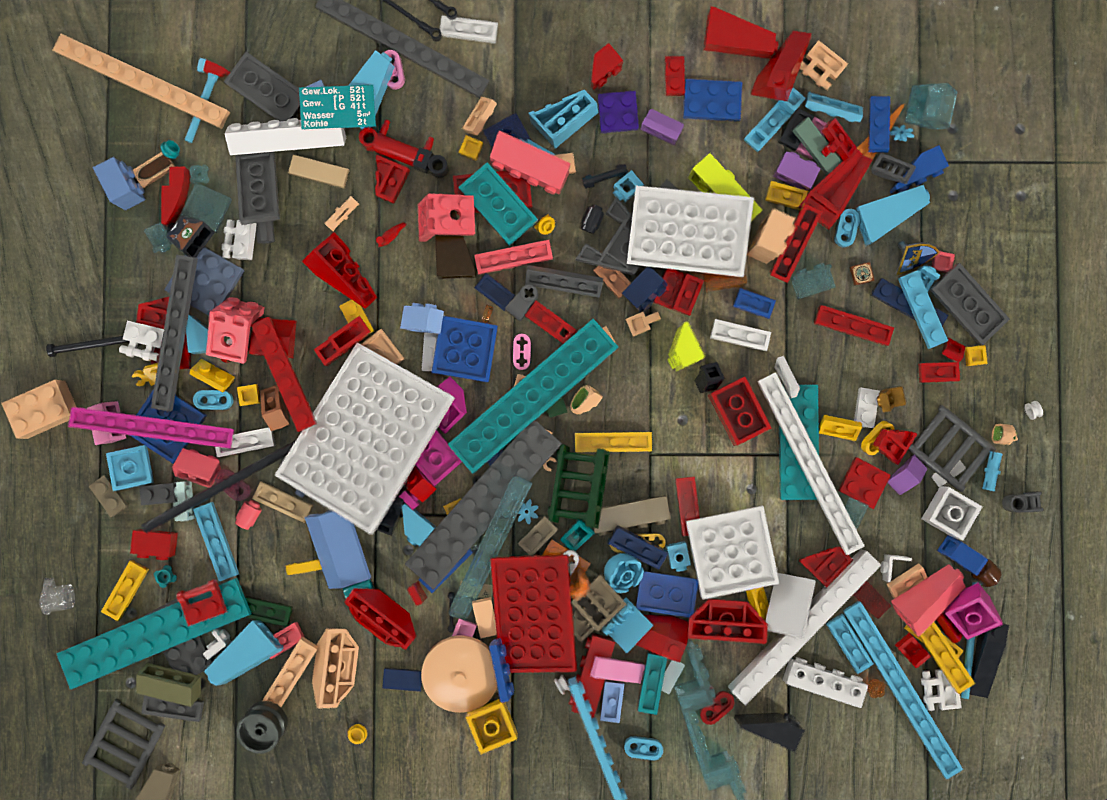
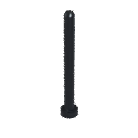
[46,336,130,357]

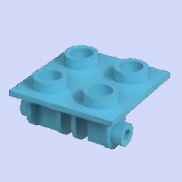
[602,598,653,653]

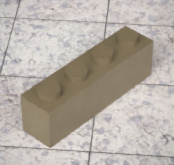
[593,495,671,536]

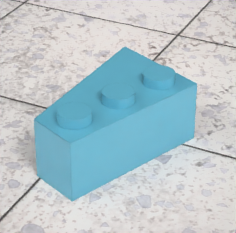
[528,90,598,149]

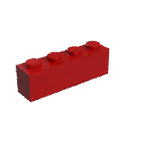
[770,202,823,283]
[569,632,615,718]

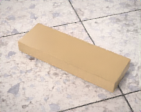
[288,155,349,188]
[252,481,314,523]

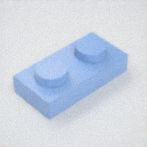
[600,680,624,723]

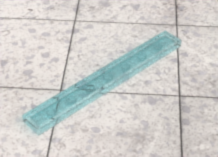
[448,475,532,620]

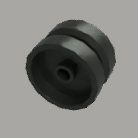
[236,701,288,754]

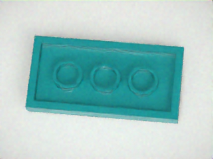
[458,162,538,246]

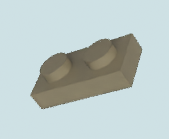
[89,475,129,517]
[518,516,558,556]

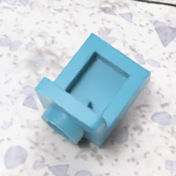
[917,265,940,292]

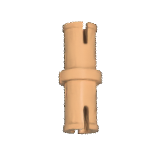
[324,196,359,231]

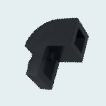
[376,495,405,536]

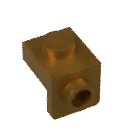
[877,386,906,412]

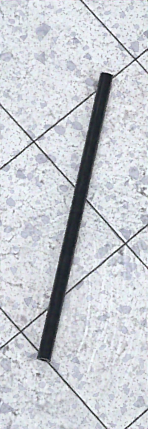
[141,439,297,533]

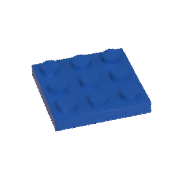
[431,316,498,382]
[130,389,207,464]

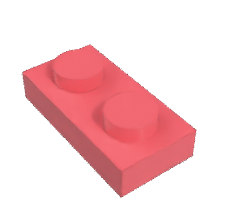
[270,622,305,659]

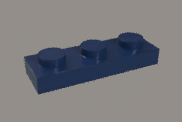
[608,525,668,569]

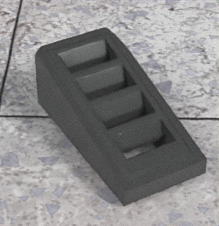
[871,153,916,184]

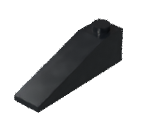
[969,623,1009,698]

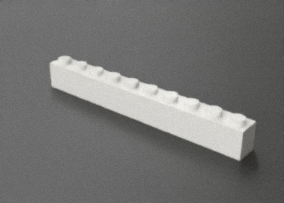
[728,549,881,705]

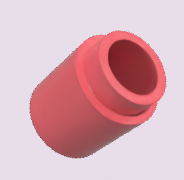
[235,500,262,530]

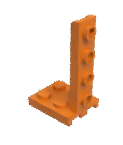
[542,539,591,599]

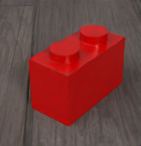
[130,529,178,560]

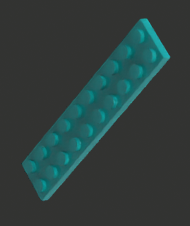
[447,318,619,474]
[56,578,252,690]

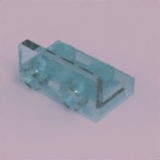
[791,263,836,300]

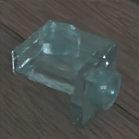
[144,222,172,253]

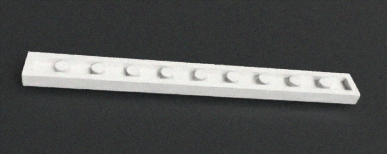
[757,372,864,555]

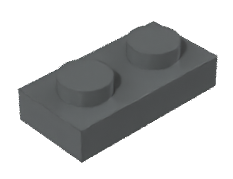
[140,483,178,505]

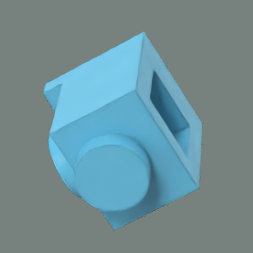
[613,170,644,202]
[665,541,691,572]

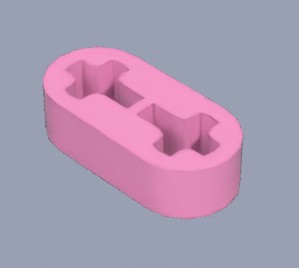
[513,334,531,370]

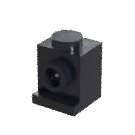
[694,362,725,393]

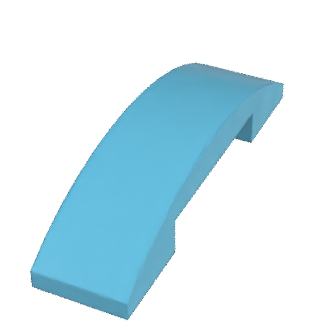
[744,88,806,152]

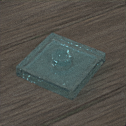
[180,183,232,233]

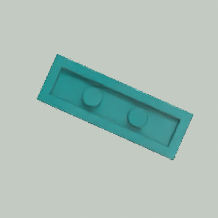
[637,652,667,715]

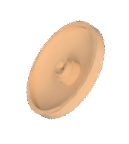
[421,635,498,713]

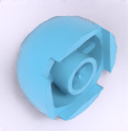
[604,553,644,593]

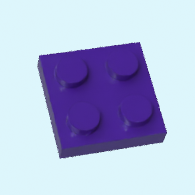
[598,91,639,133]

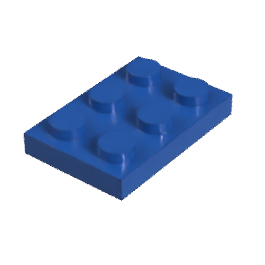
[683,79,742,121]
[636,571,698,617]

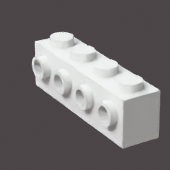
[783,657,868,708]

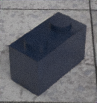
[622,266,668,312]

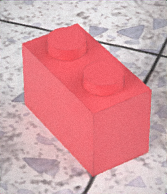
[172,448,221,488]

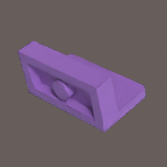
[640,109,684,145]

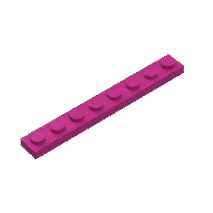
[68,407,234,449]

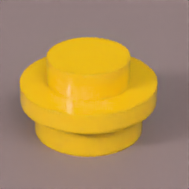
[348,724,367,744]

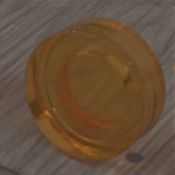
[480,304,493,324]

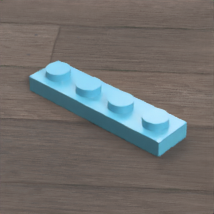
[898,270,948,349]
[193,502,239,582]

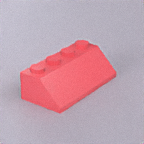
[490,131,571,194]

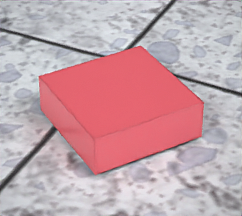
[931,251,955,273]

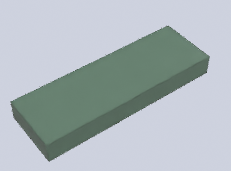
[792,117,842,175]

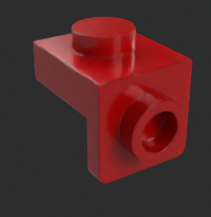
[895,632,931,668]

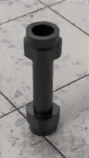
[582,164,628,189]

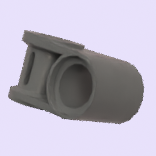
[505,284,538,321]
[1002,491,1044,513]

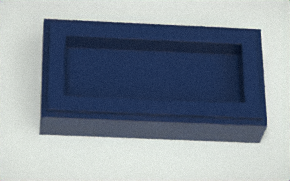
[474,273,516,312]
[382,668,422,692]

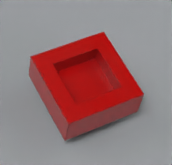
[942,338,966,363]

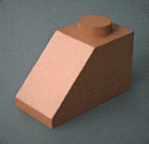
[260,385,290,431]

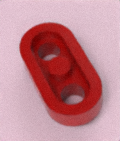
[699,691,735,725]

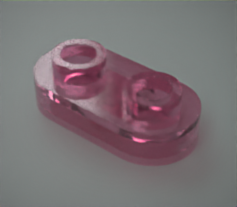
[214,469,250,501]

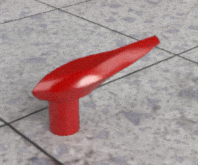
[376,222,407,247]

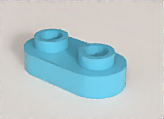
[834,209,859,247]
[193,390,234,410]
[624,736,663,760]

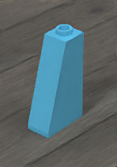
[348,50,395,129]
[855,185,930,246]
[204,620,284,686]

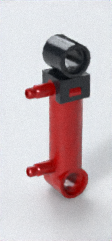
[359,119,449,178]

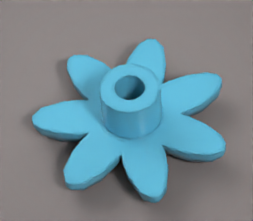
[890,125,914,142]
[514,499,538,524]

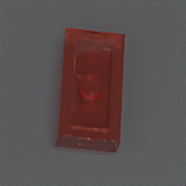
[853,580,891,619]

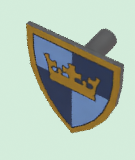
[895,241,940,275]

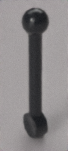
[447,592,455,632]

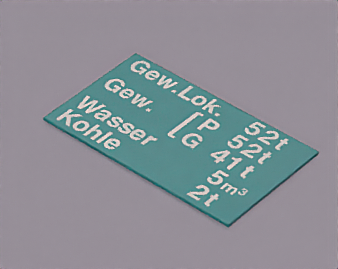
[299,85,376,130]

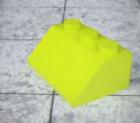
[667,321,705,372]

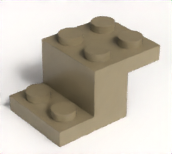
[571,575,626,642]

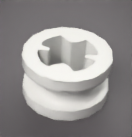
[1025,401,1043,420]
[554,675,571,695]

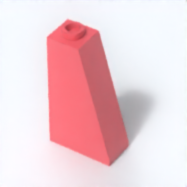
[891,564,966,636]

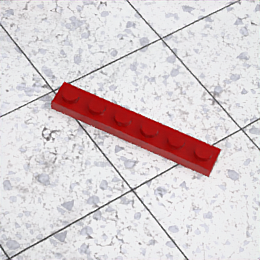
[251,317,317,432]

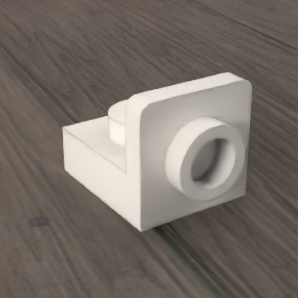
[203,627,232,660]

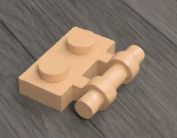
[800,40,848,90]

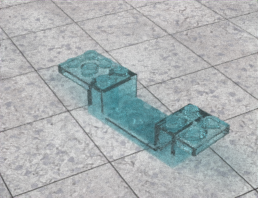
[674,640,746,800]

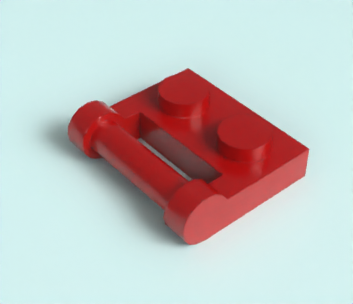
[176,579,227,626]

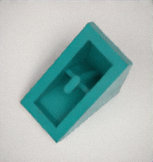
[560,520,595,551]

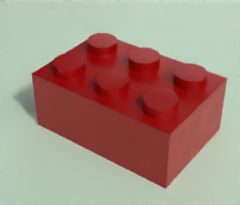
[708,376,772,446]

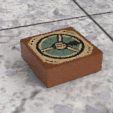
[850,262,874,286]

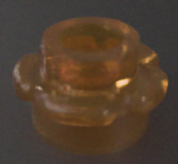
[867,679,886,698]

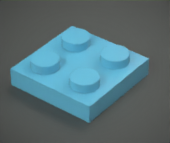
[106,445,154,491]

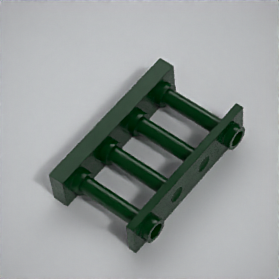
[547,444,610,529]

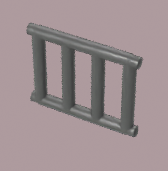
[908,405,996,492]
[82,699,165,789]

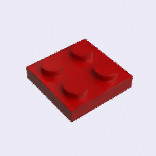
[838,457,891,509]

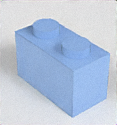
[400,303,444,334]

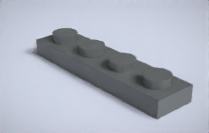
[525,265,603,298]

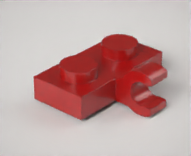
[821,118,857,160]

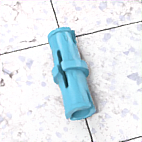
[982,451,1003,491]

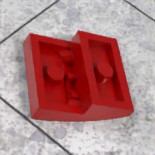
[652,268,704,316]

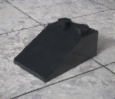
[734,712,805,752]

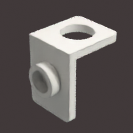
[880,554,912,582]

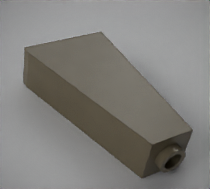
[135,763,180,800]

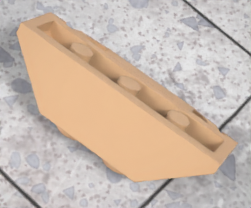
[312,628,359,708]

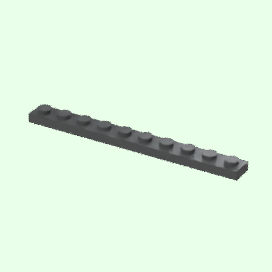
[315,0,489,99]

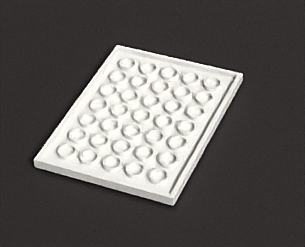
[275,343,455,534]

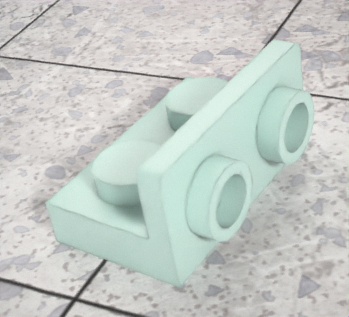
[173,481,195,521]

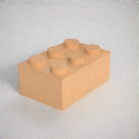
[746,208,795,264]
[2,380,77,439]

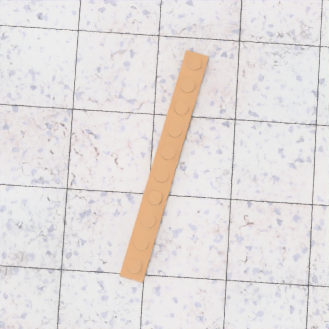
[53,34,230,129]

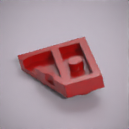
[375,155,411,204]
[136,297,169,329]
[873,429,917,465]

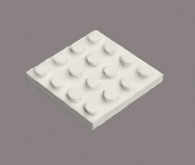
[686,506,779,599]

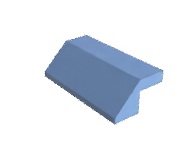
[305,509,371,589]

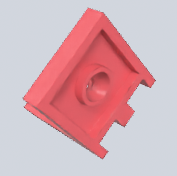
[418,194,475,242]
[206,297,264,364]

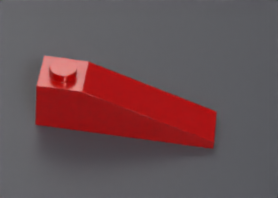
[751,31,812,102]

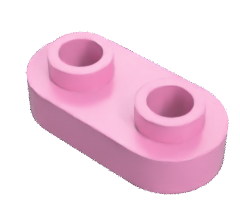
[384,50,405,89]

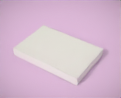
[765,573,816,639]

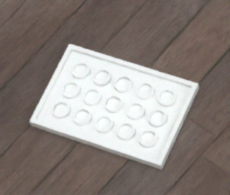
[627,186,754,277]

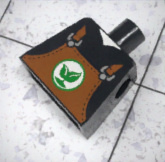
[166,216,215,258]

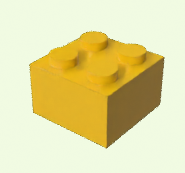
[466,699,518,754]

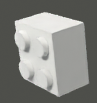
[922,486,982,540]

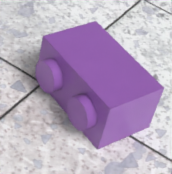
[773,151,821,191]

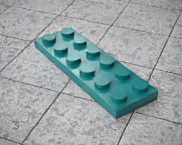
[779,385,819,500]

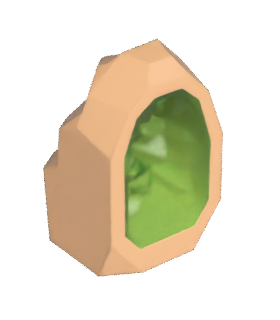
[570,384,603,414]
[992,424,1018,445]

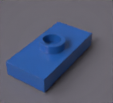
[733,288,776,319]

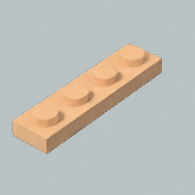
[262,636,319,707]

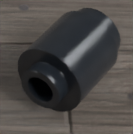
[580,204,605,234]

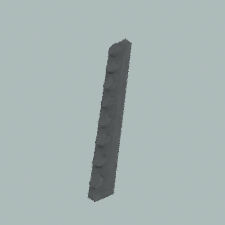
[151,255,198,411]

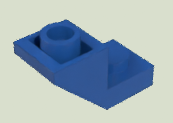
[937,535,988,576]

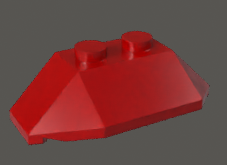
[345,588,416,650]
[688,599,768,644]

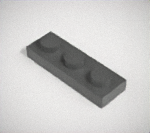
[141,695,204,722]

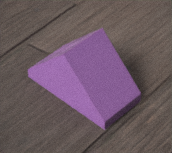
[887,455,927,495]

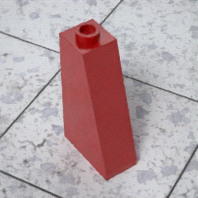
[703,6,778,59]

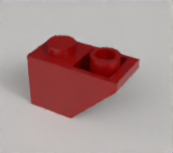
[591,43,623,90]
[403,465,437,503]

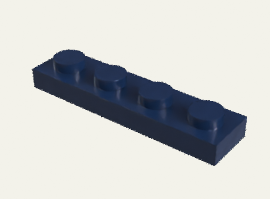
[871,278,948,326]

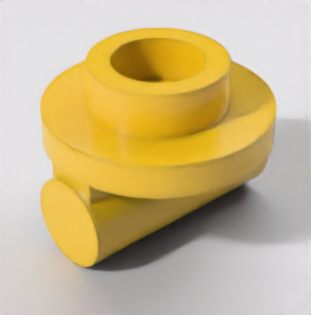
[534,214,555,235]

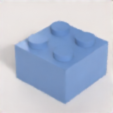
[93,157,145,210]

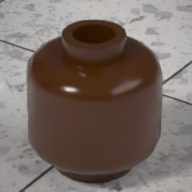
[971,559,1002,587]

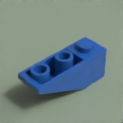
[890,145,949,194]

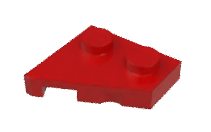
[798,546,853,588]

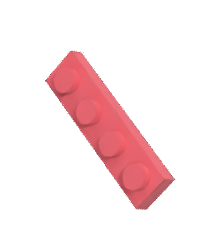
[474,240,553,275]

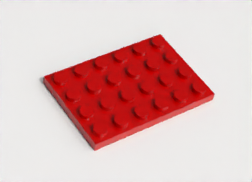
[491,554,577,673]

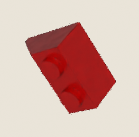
[249,318,297,359]

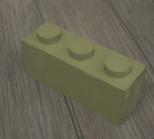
[136,663,201,707]

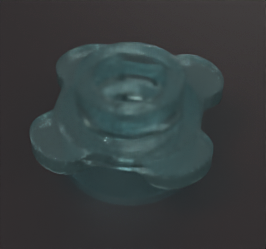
[190,165,209,184]

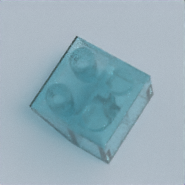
[904,83,958,129]

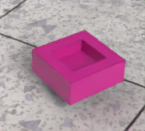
[399,490,420,510]

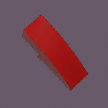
[161,166,191,227]
[314,316,371,366]

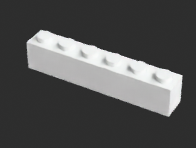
[224,118,346,155]

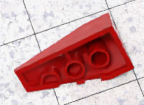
[302,232,377,309]
[635,614,689,663]

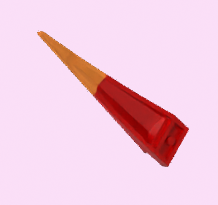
[798,104,904,230]

